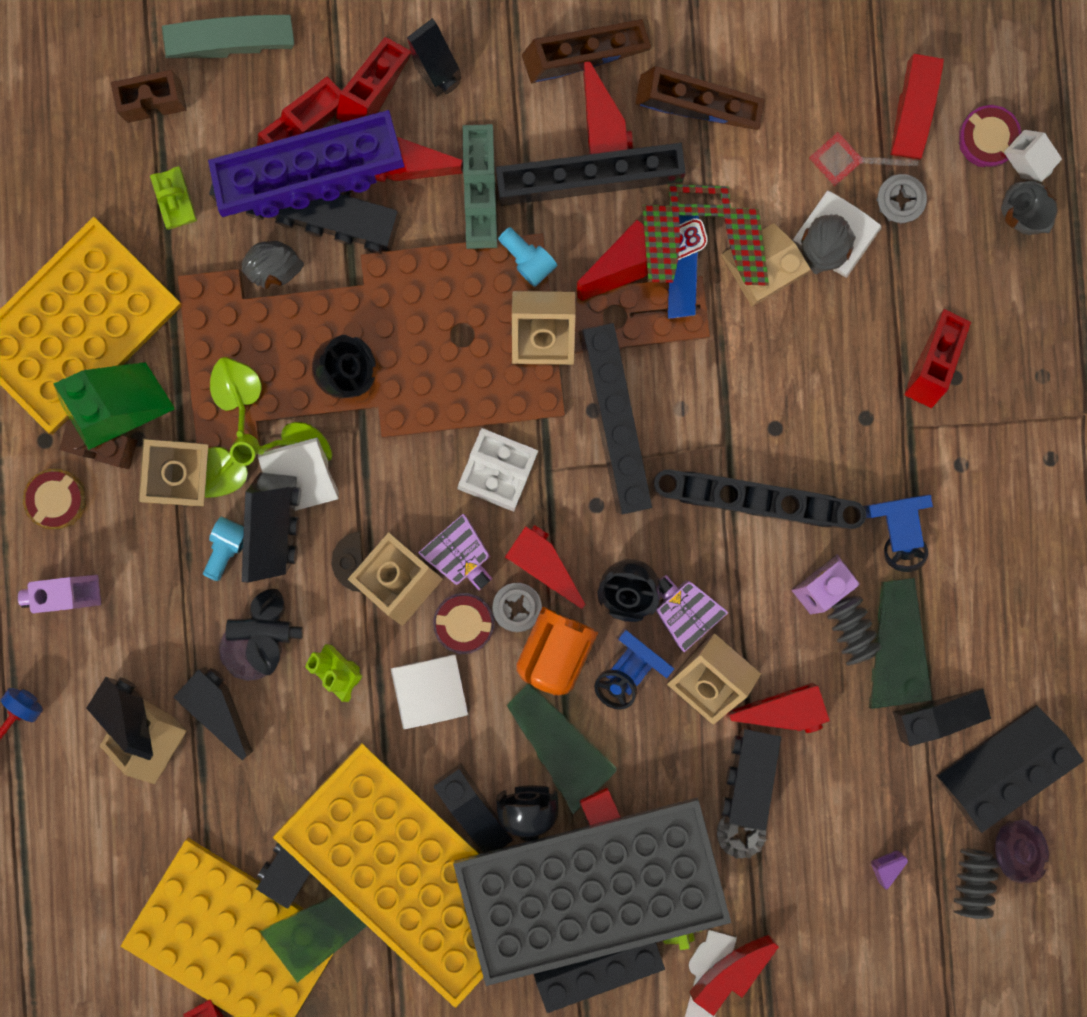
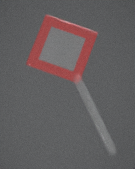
[809,132,919,187]

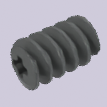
[827,596,881,666]
[953,848,1000,919]

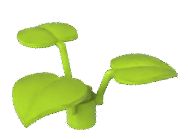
[205,357,333,498]

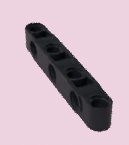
[652,470,866,529]

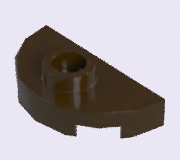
[331,531,363,592]

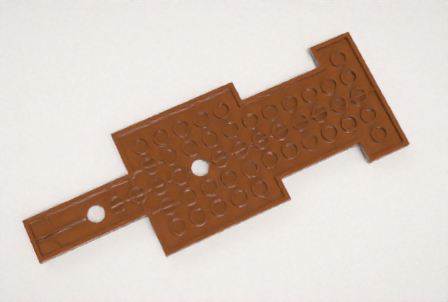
[178,233,710,452]

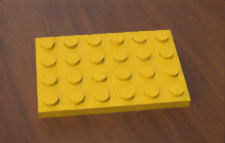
[0,216,181,435]
[121,838,345,1017]

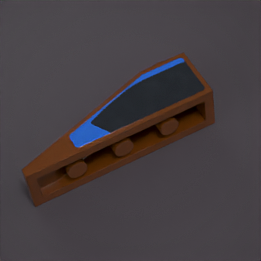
[522,19,652,84]
[635,66,765,130]

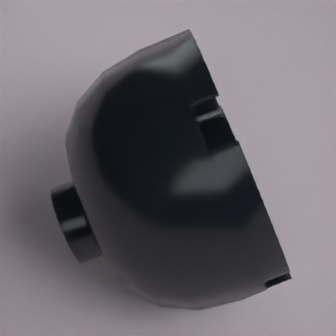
[311,335,376,398]
[597,559,661,622]
[496,785,559,841]

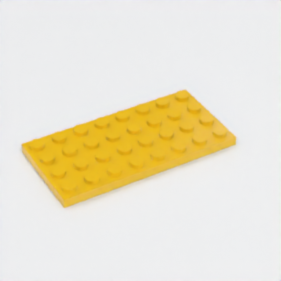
[273,742,483,1008]

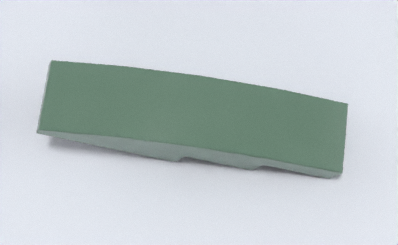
[162,15,294,58]
[462,124,497,249]

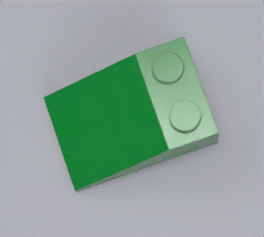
[53,362,175,450]

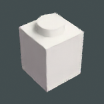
[1004,130,1062,182]

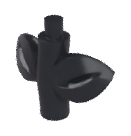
[226,589,303,675]

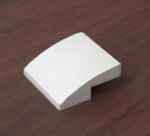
[793,190,882,278]
[457,428,538,512]
[258,438,339,511]
[390,655,468,729]

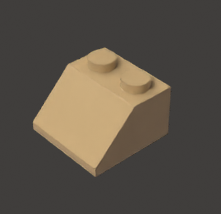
[721,223,811,307]
[512,291,575,365]
[138,438,208,506]
[348,532,443,626]
[667,633,761,725]
[100,699,187,784]

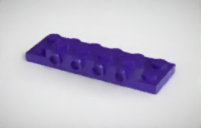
[208,110,405,218]

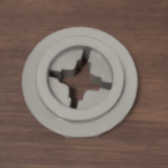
[876,174,927,224]
[492,583,542,632]
[717,816,767,859]

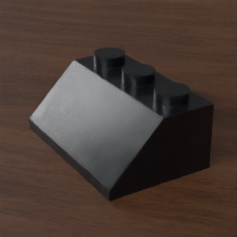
[241,472,301,583]

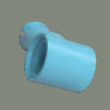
[498,227,558,287]
[203,516,244,581]

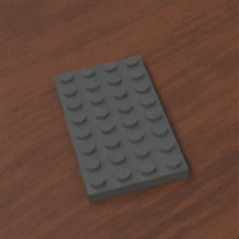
[453,797,731,986]

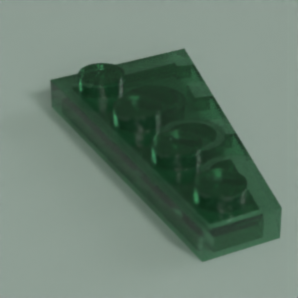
[869,578,932,709]

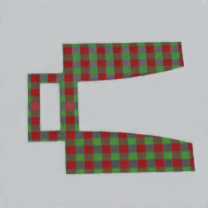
[642,184,769,286]

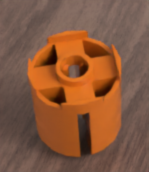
[516,607,598,695]

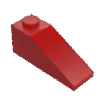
[336,37,411,122]
[583,62,633,155]
[375,137,463,182]
[577,220,648,301]
[904,309,971,409]
[505,525,586,609]
[726,683,830,733]

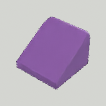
[871,850,908,890]

